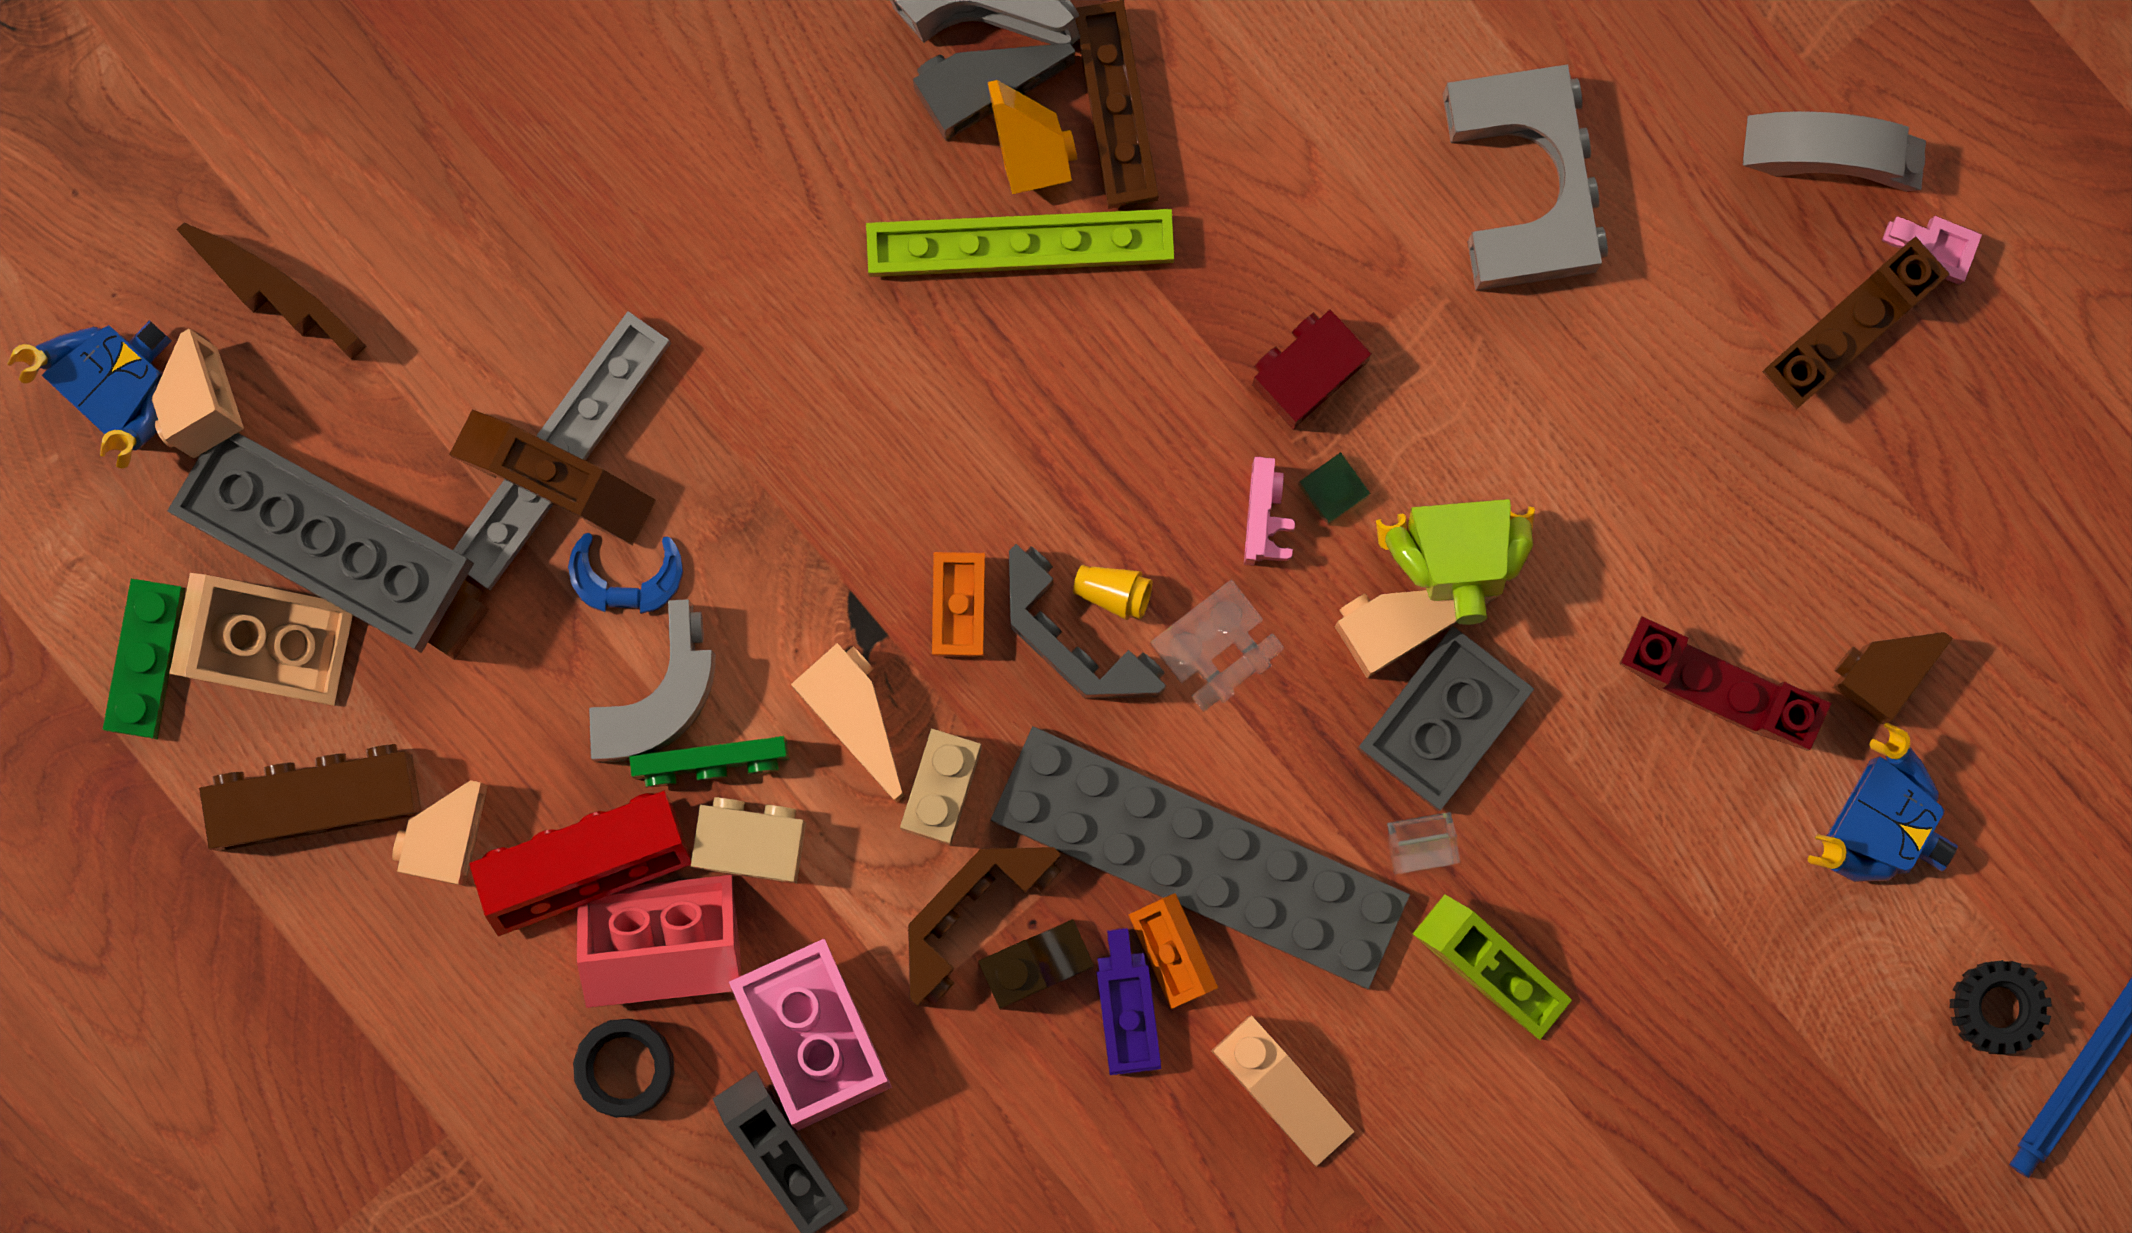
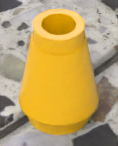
[1073,565,1153,620]

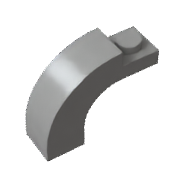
[1743,111,1926,192]
[589,599,716,763]

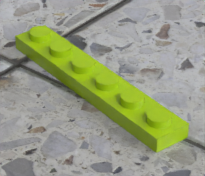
[866,209,1174,277]

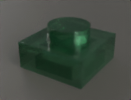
[1298,452,1371,525]

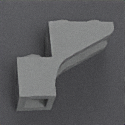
[890,0,1081,45]

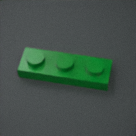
[102,578,185,740]
[629,736,789,788]

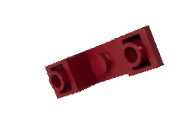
[1619,616,1831,751]

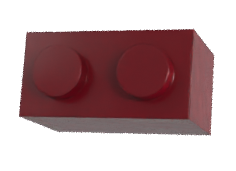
[1252,309,1372,430]

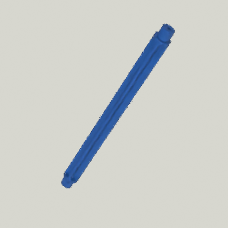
[2009,977,2132,1178]

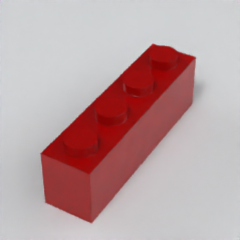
[469,790,692,937]

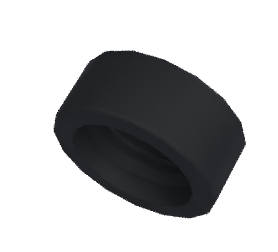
[573,1019,675,1118]

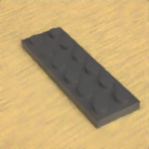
[167,433,474,653]

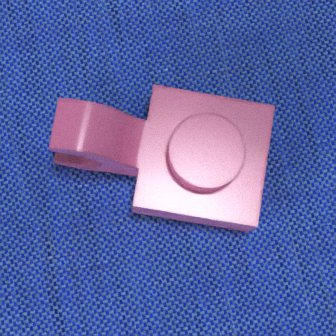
[1882,216,1982,285]

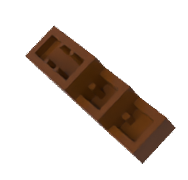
[177,223,367,360]

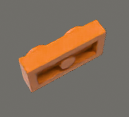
[932,552,985,657]
[1128,893,1218,1009]

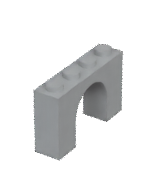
[1443,64,1608,291]

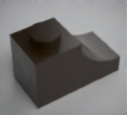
[978,919,1094,1009]

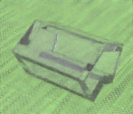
[1387,812,1460,875]

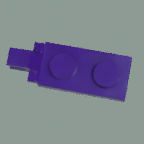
[1097,928,1161,1075]

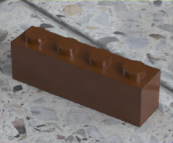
[199,744,422,851]

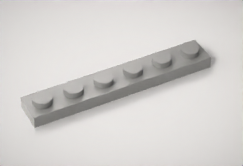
[453,311,671,591]

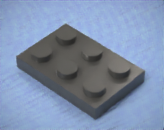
[1357,626,1534,812]

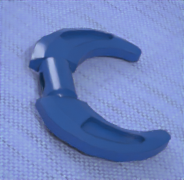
[568,533,683,614]

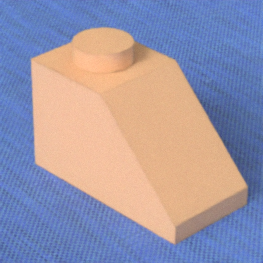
[152,329,244,459]
[392,780,488,886]

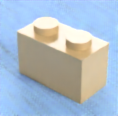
[900,728,982,846]
[691,797,806,884]

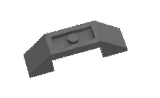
[1009,544,1166,699]

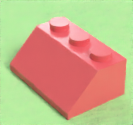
[577,875,741,1008]

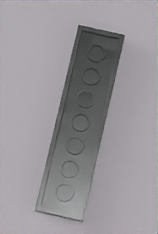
[990,726,1410,990]

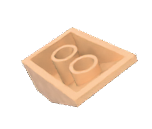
[169,573,353,706]

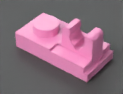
[1244,457,1295,566]

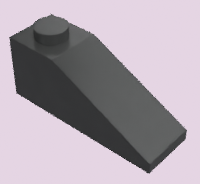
[913,43,1075,141]
[713,1070,848,1233]

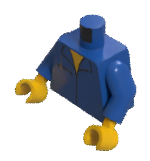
[7,320,172,469]
[1807,723,1958,882]

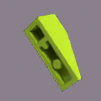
[1413,894,1572,1040]

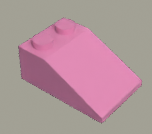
[729,939,892,1131]

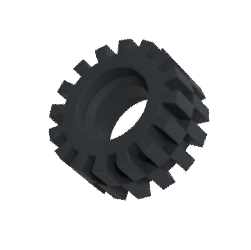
[1949,960,2052,1054]

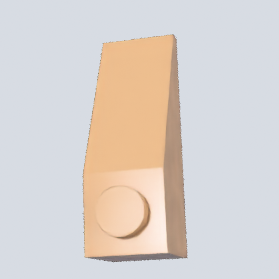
[1334,590,1499,678]
[791,643,904,803]
[1211,1015,1355,1167]

